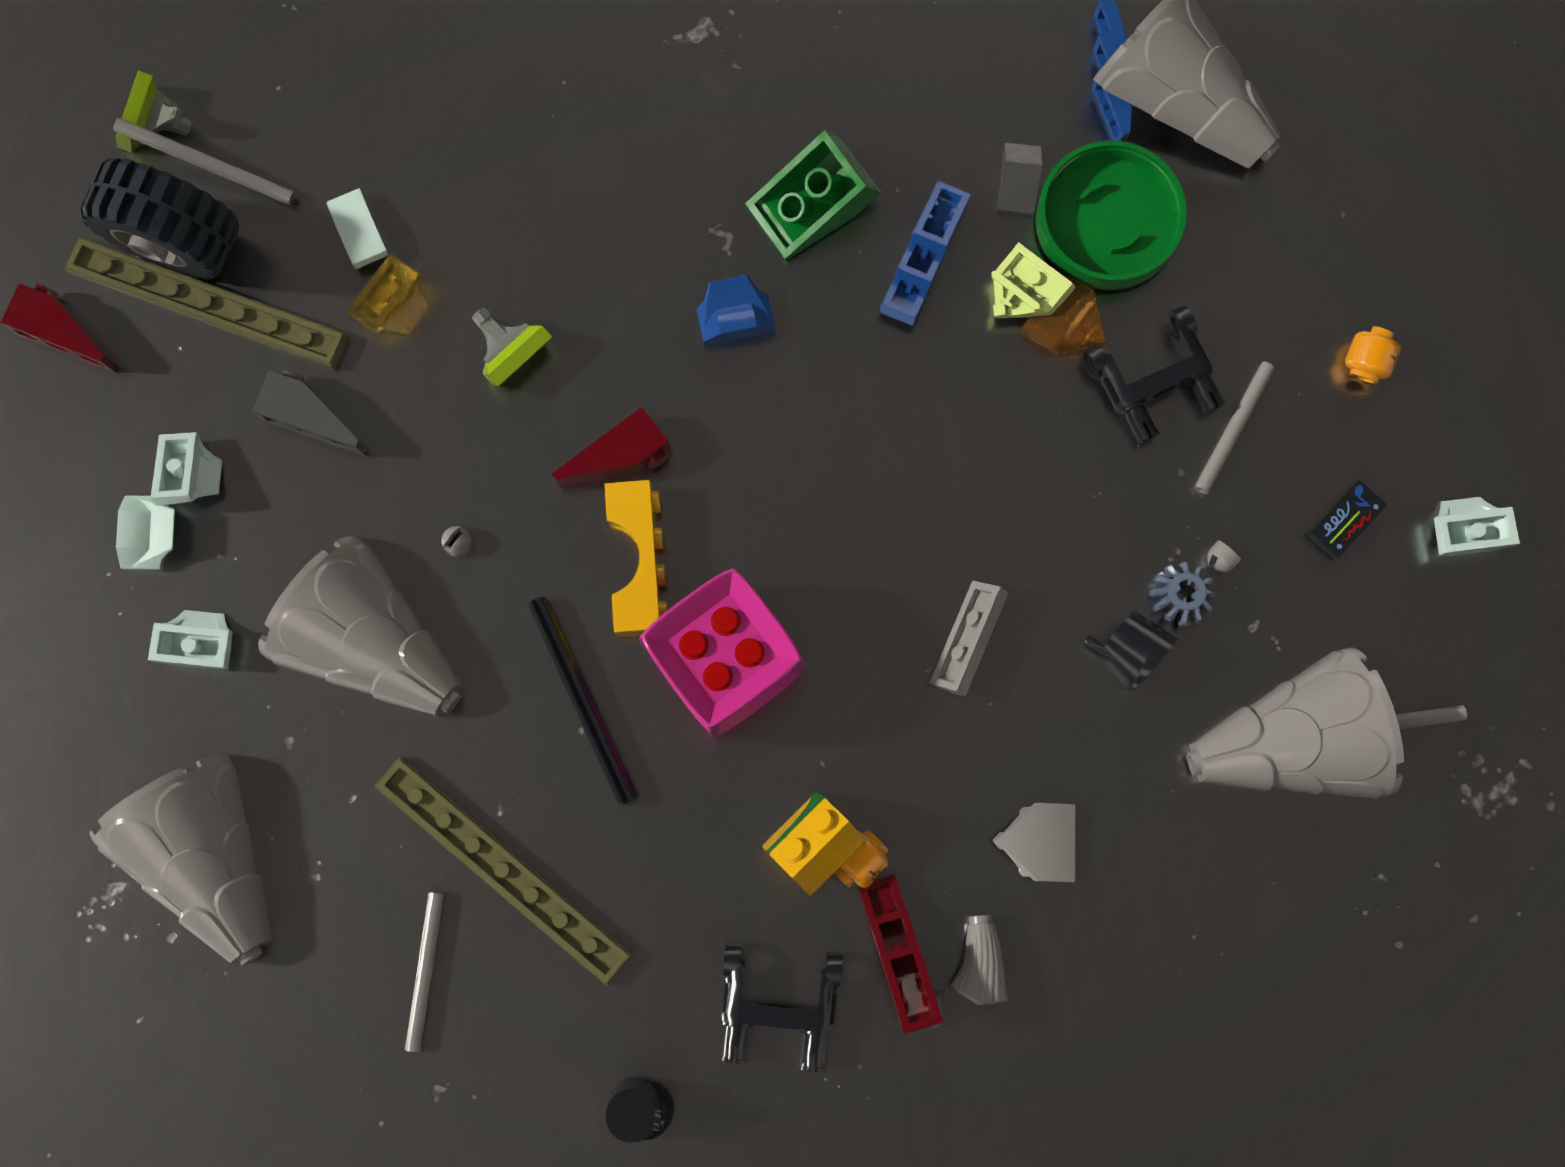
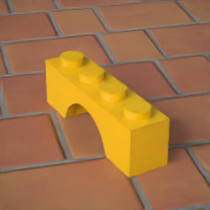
[604,480,668,637]

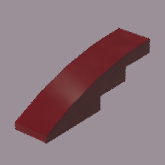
[858,874,943,1035]

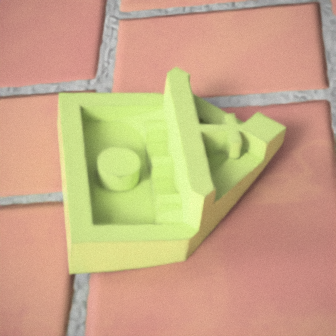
[991,242,1076,318]

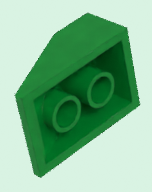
[745,130,882,260]

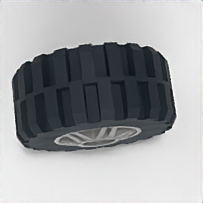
[80,158,239,280]

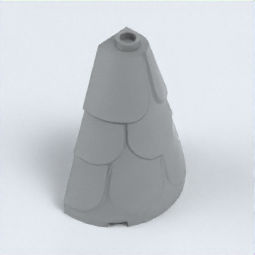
[1093,0,1281,169]
[258,536,463,717]
[1187,647,1404,799]
[89,754,272,966]

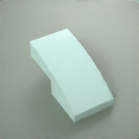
[326,188,389,270]

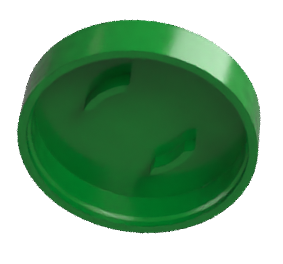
[1035,141,1187,290]

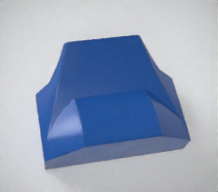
[697,275,775,346]

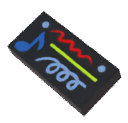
[1307,480,1387,560]

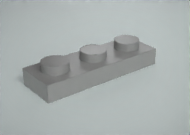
[929,580,1009,697]

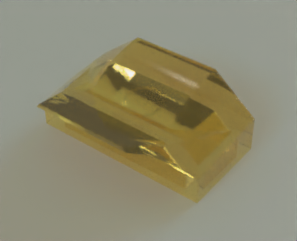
[347,253,430,337]

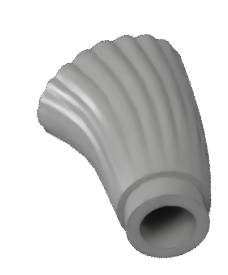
[950,915,1008,1005]

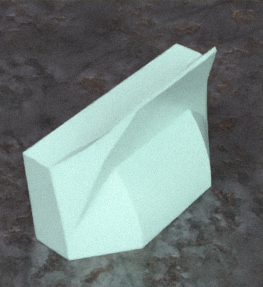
[151,432,223,506]
[116,496,175,571]
[1434,497,1520,556]
[148,610,233,670]

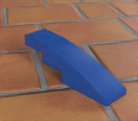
[1092,0,1132,142]
[879,181,971,326]

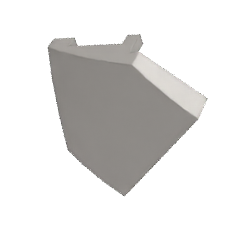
[992,803,1075,882]

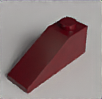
[0,283,118,372]
[552,407,671,488]

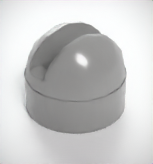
[441,526,473,557]
[1207,540,1241,573]

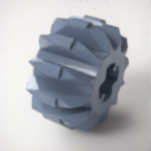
[1150,562,1217,627]

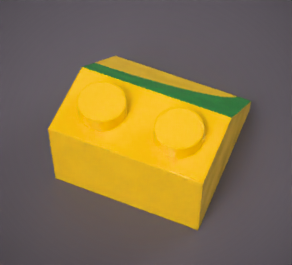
[762,792,866,896]

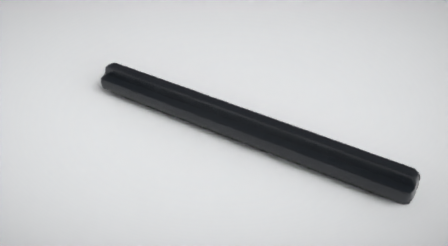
[528,596,637,806]

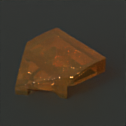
[1021,272,1106,357]

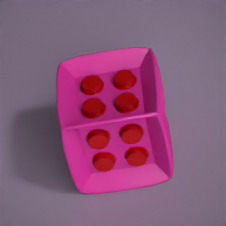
[638,567,807,739]

